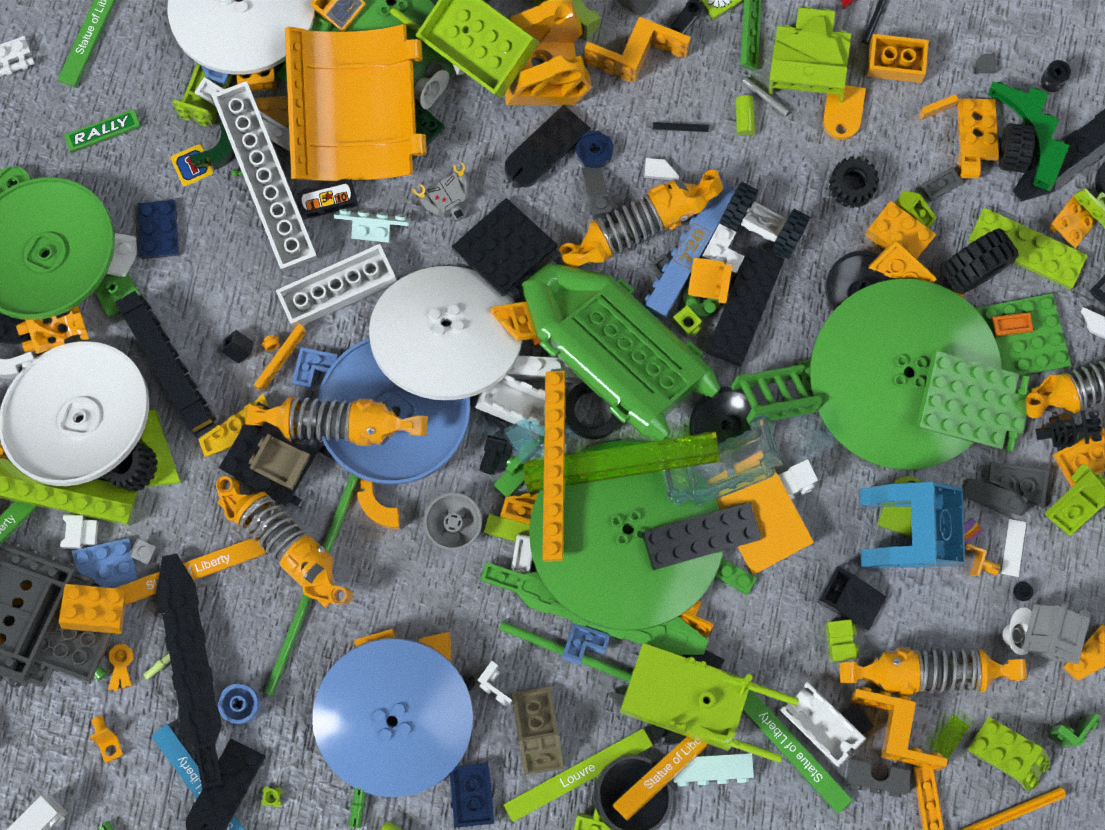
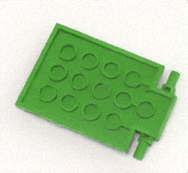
[916,351,1030,452]

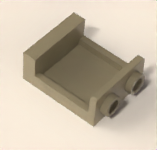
[249,434,311,490]

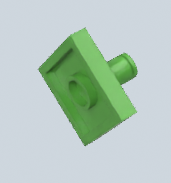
[94,273,140,319]

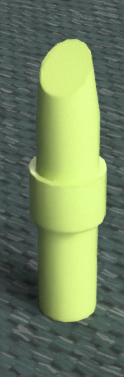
[143,654,171,680]

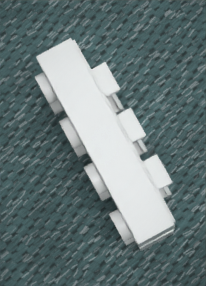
[475,375,545,437]
[780,682,867,768]

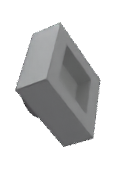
[129,539,156,565]

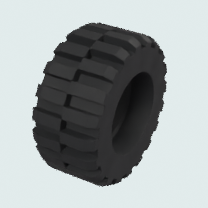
[942,228,1019,294]

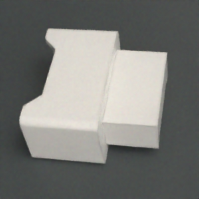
[60,514,99,549]

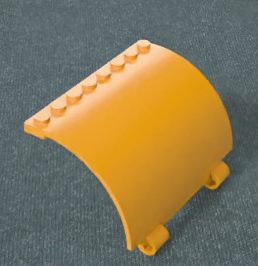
[285,24,427,181]

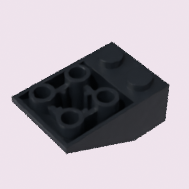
[816,566,887,631]

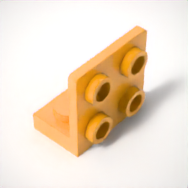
[688,257,732,303]

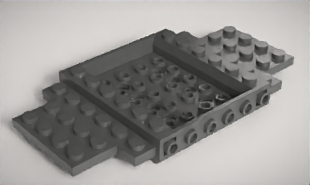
[0,542,113,689]

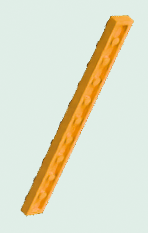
[542,371,566,562]

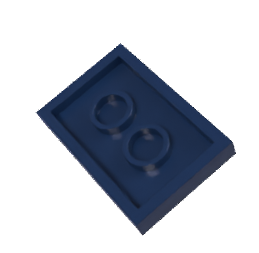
[137,200,179,259]
[450,763,495,828]

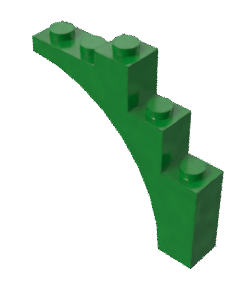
[988,81,1069,191]

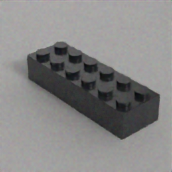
[706,245,785,367]

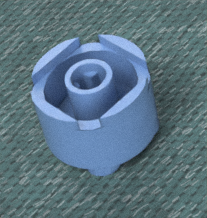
[218,684,261,725]

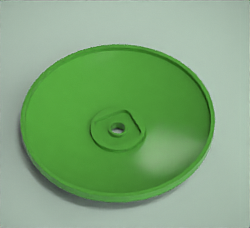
[0,177,115,320]

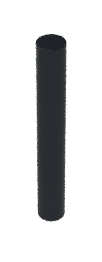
[862,0,887,44]
[653,122,709,132]

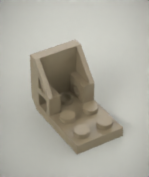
[512,686,564,775]

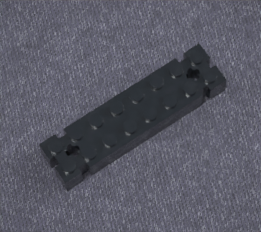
[115,291,217,438]

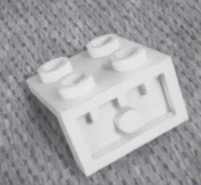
[107,233,137,277]
[478,661,513,706]

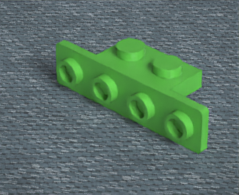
[494,435,544,497]

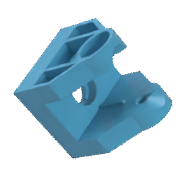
[859,482,965,568]

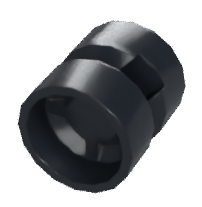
[1040,60,1071,92]

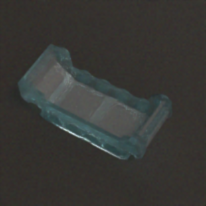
[659,414,783,505]

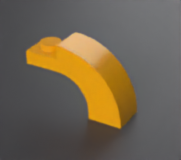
[357,479,400,530]

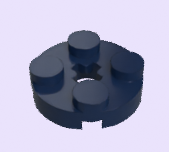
[576,131,613,168]

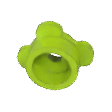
[261,786,283,808]

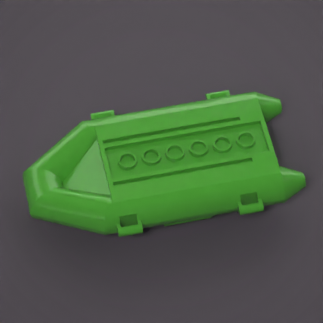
[522,263,721,441]

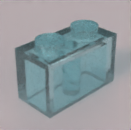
[504,418,544,465]

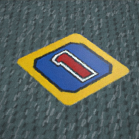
[170,144,213,186]

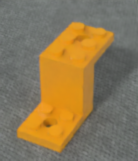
[584,17,691,82]
[850,687,948,771]

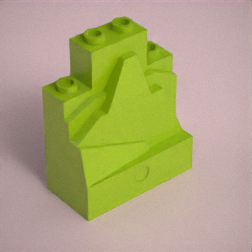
[769,7,851,103]

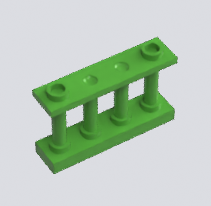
[731,365,822,425]

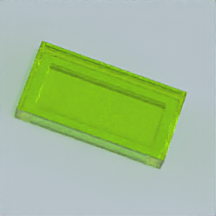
[931,715,970,759]

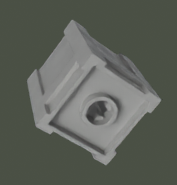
[1022,602,1090,664]

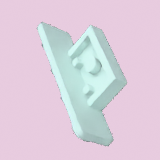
[334,209,411,243]

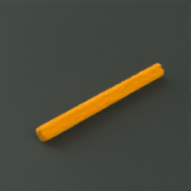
[960,787,1066,830]

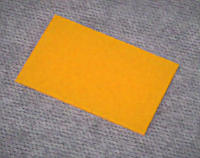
[706,450,814,575]

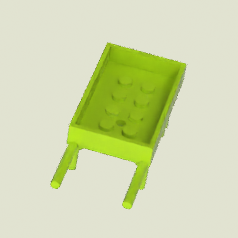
[390,0,540,98]
[619,643,799,763]

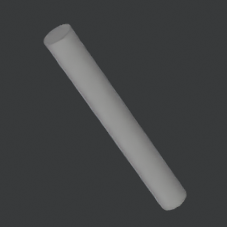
[742,77,790,116]

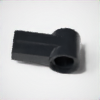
[670,0,702,34]
[479,435,507,475]

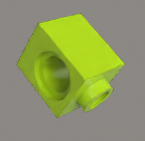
[672,305,702,338]

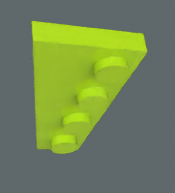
[138,409,181,488]

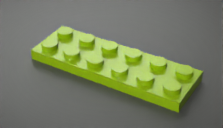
[967,207,1088,289]

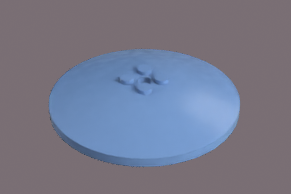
[316,338,471,485]
[313,638,473,797]

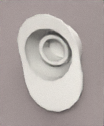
[414,70,449,109]
[1002,607,1032,655]

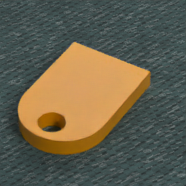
[823,85,866,140]

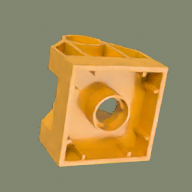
[505,0,592,106]

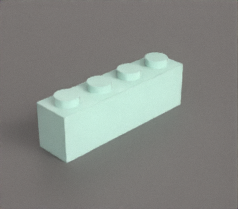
[672,753,754,787]

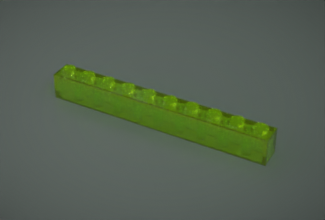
[523,432,721,492]

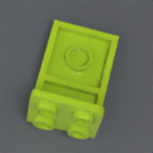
[172,63,234,127]
[1044,470,1105,536]
[967,716,1050,792]

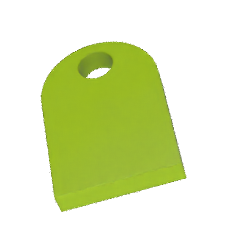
[877,476,922,538]

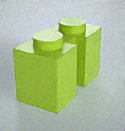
[825,620,859,663]

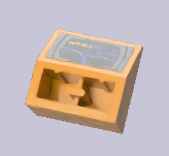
[310,0,366,32]

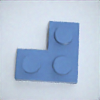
[292,347,338,389]
[562,623,610,665]

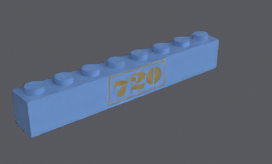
[643,182,736,321]

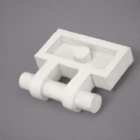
[0,36,35,77]

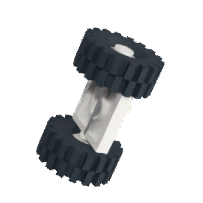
[720,182,811,259]

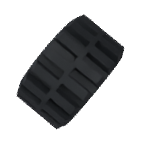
[999,123,1035,173]
[829,156,879,208]
[105,442,158,492]

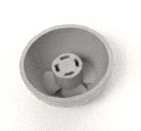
[424,493,482,551]

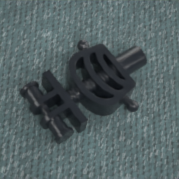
[1035,410,1102,451]

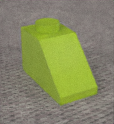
[895,190,937,229]

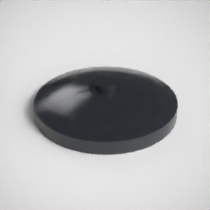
[825,251,895,311]
[689,387,766,464]
[594,755,673,830]

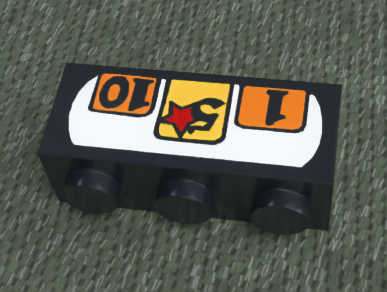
[297,179,359,220]

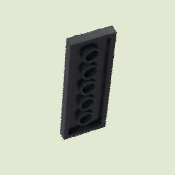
[642,502,762,571]

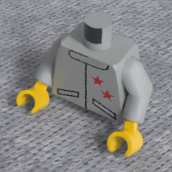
[412,161,470,221]

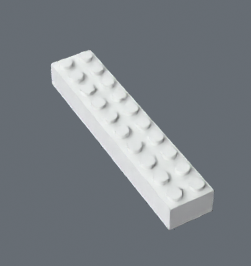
[212,81,318,272]

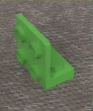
[1047,712,1100,748]

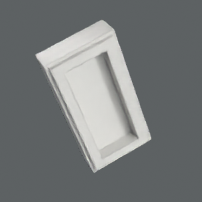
[511,534,533,574]

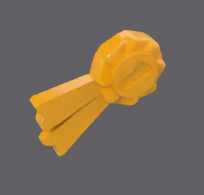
[108,644,133,692]

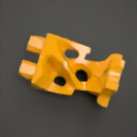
[16,306,89,354]

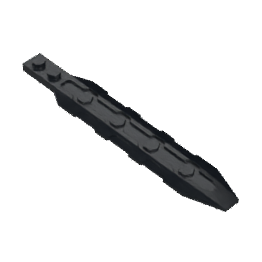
[1012,109,1105,202]
[156,553,223,789]

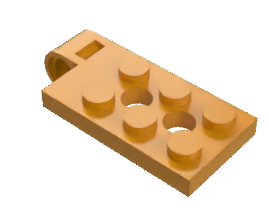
[957,98,999,179]

